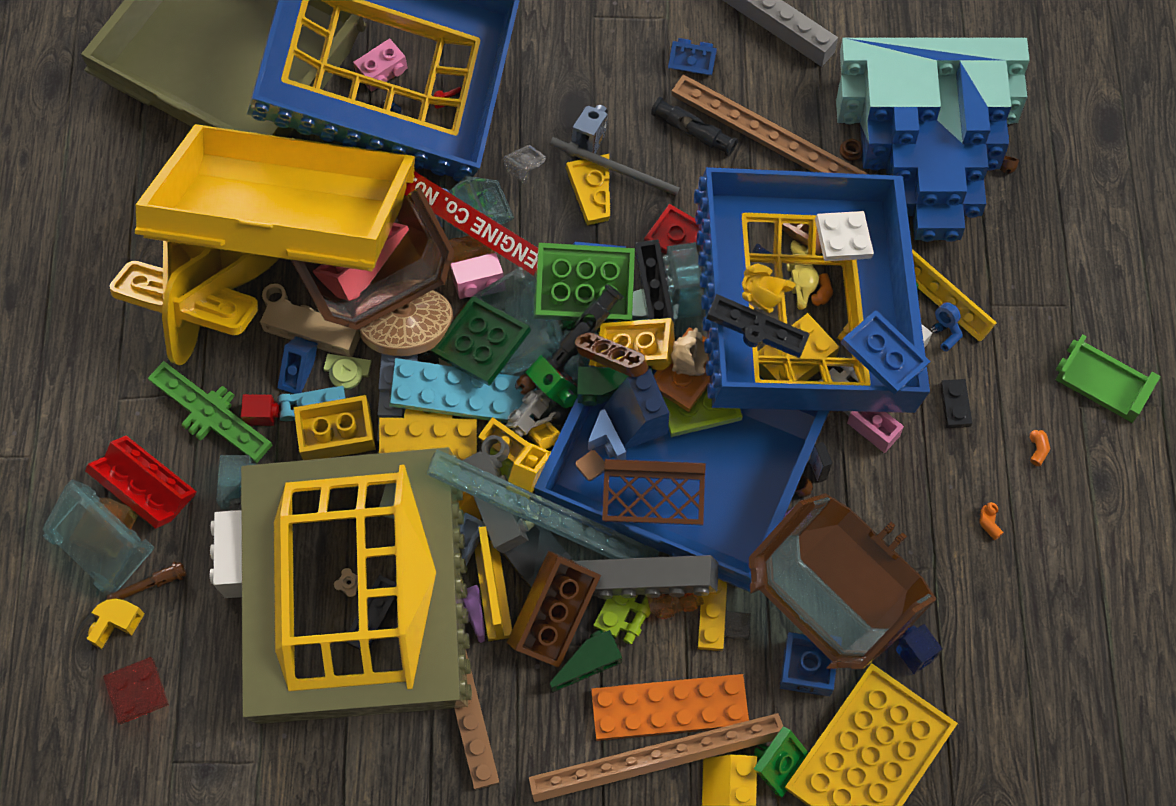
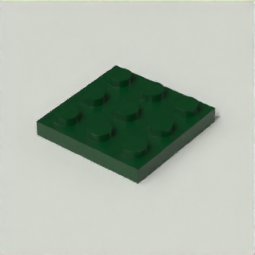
[431,296,531,386]

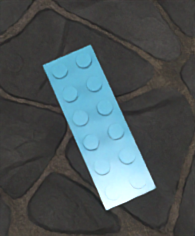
[389,358,537,423]

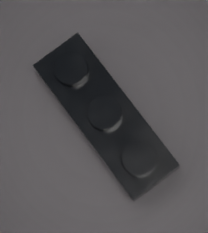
[345,575,397,650]

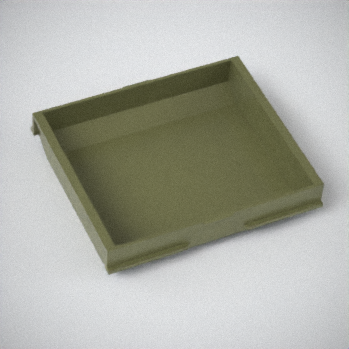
[81,0,367,138]

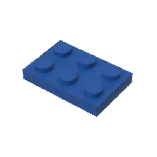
[840,310,931,395]

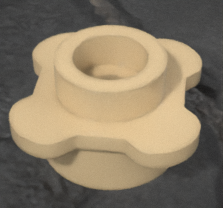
[334,568,358,597]

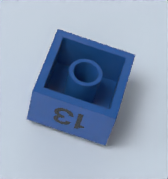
[780,632,839,697]

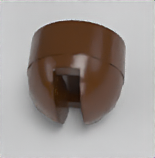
[1000,156,1019,174]
[515,373,537,395]
[794,476,813,498]

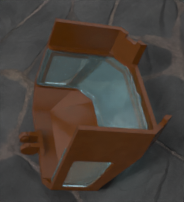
[749,493,936,669]

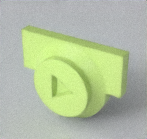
[324,354,372,390]

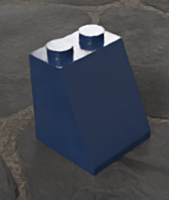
[604,369,669,450]

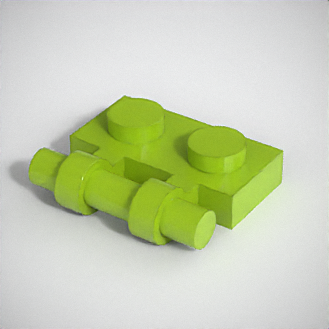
[594,595,654,645]

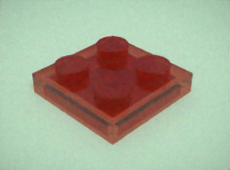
[103,657,169,724]

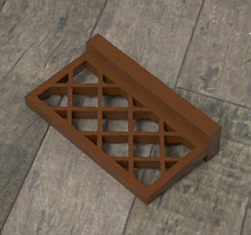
[602,459,706,526]

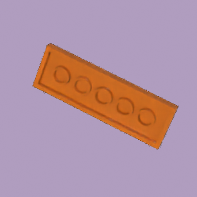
[591,674,749,741]

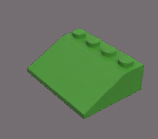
[534,243,635,323]

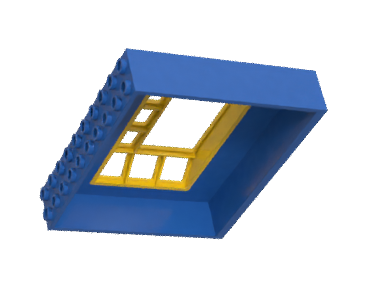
[247,0,519,182]
[694,167,930,413]

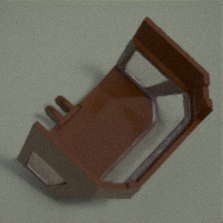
[291,187,455,330]

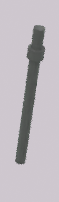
[550,137,680,196]

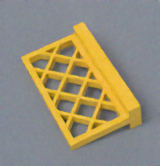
[475,526,512,641]

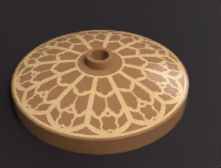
[358,286,454,356]

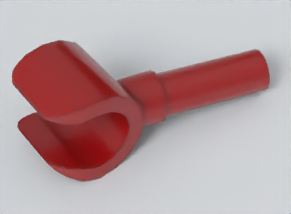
[434,87,461,109]

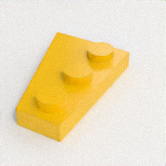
[565,154,610,225]

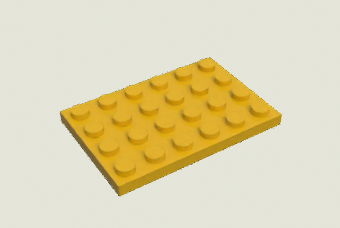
[785,663,958,806]

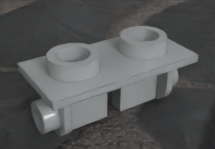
[505,390,550,437]

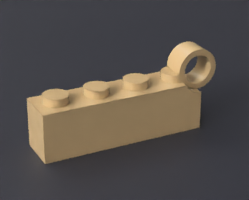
[260,284,361,357]

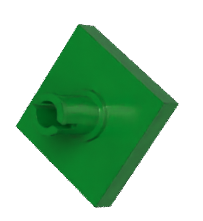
[754,726,809,797]

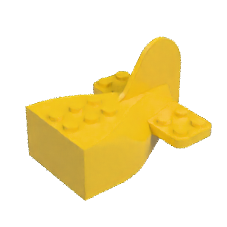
[110,241,279,365]

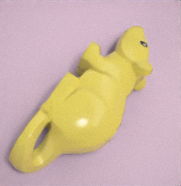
[786,240,819,310]

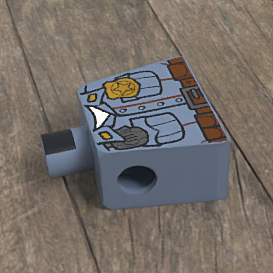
[571,105,608,159]

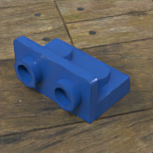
[668,38,717,76]

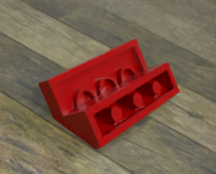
[85,435,197,529]

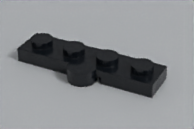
[706,294,810,358]

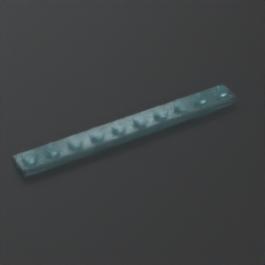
[426,449,659,559]

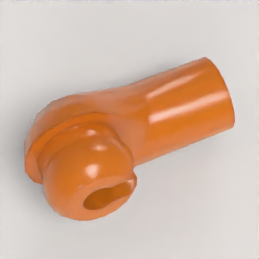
[1029,430,1050,467]
[980,502,1004,541]

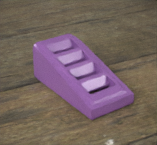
[463,585,485,643]

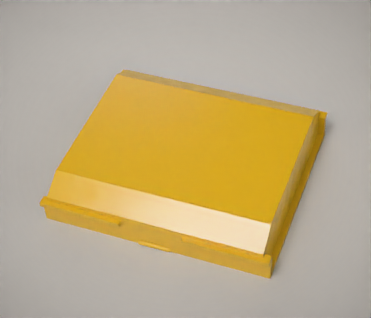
[135,124,415,272]

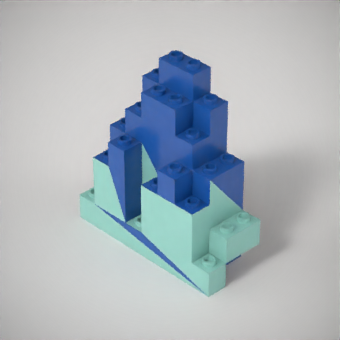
[836,38,1030,242]

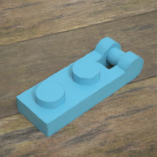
[277,386,346,421]

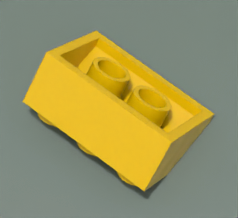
[702,755,757,806]

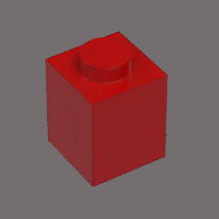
[241,394,279,426]

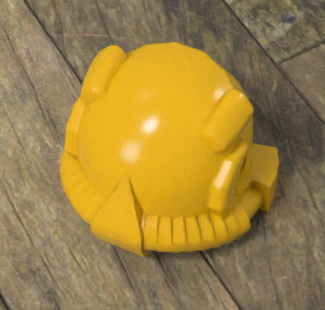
[742,263,796,313]

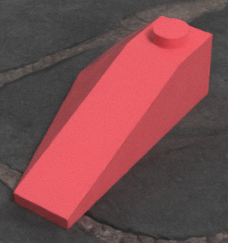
[313,223,409,301]

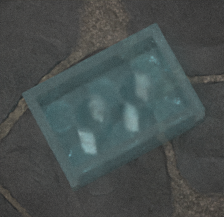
[663,242,703,319]

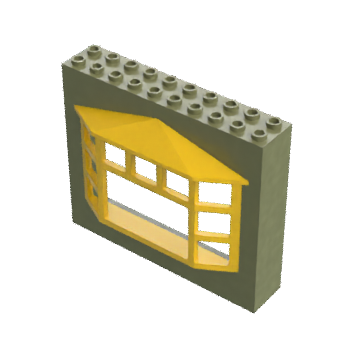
[241,447,472,724]

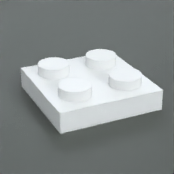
[815,211,874,261]

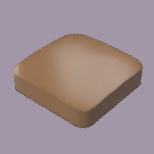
[576,450,605,481]

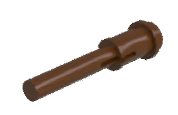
[107,562,187,600]

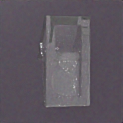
[503,145,546,184]

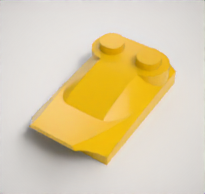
[589,318,675,371]

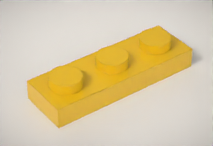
[698,579,727,651]

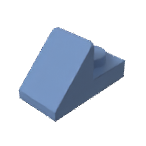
[588,409,626,460]

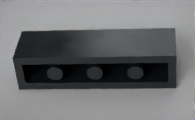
[635,239,675,334]

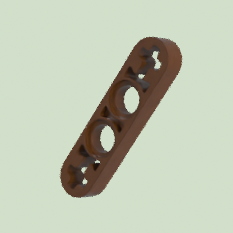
[575,333,648,377]

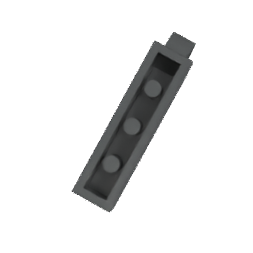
[460,435,529,554]

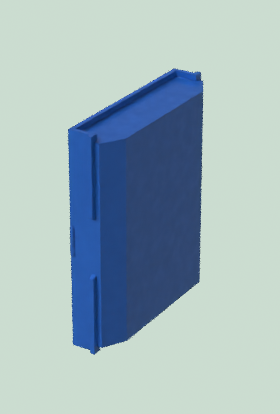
[533,320,829,592]

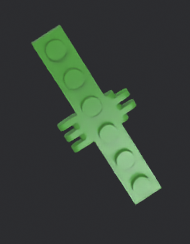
[148,361,273,463]

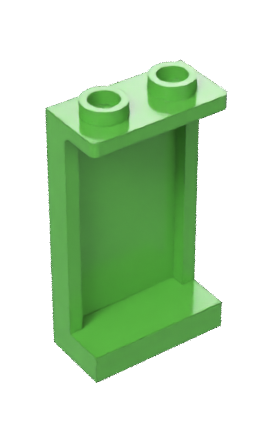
[1055,334,1161,423]

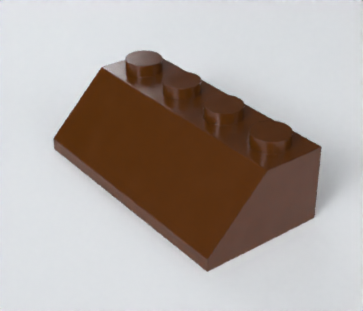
[507,550,601,668]

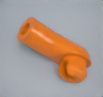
[811,273,833,306]

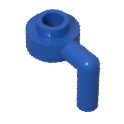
[935,302,963,352]

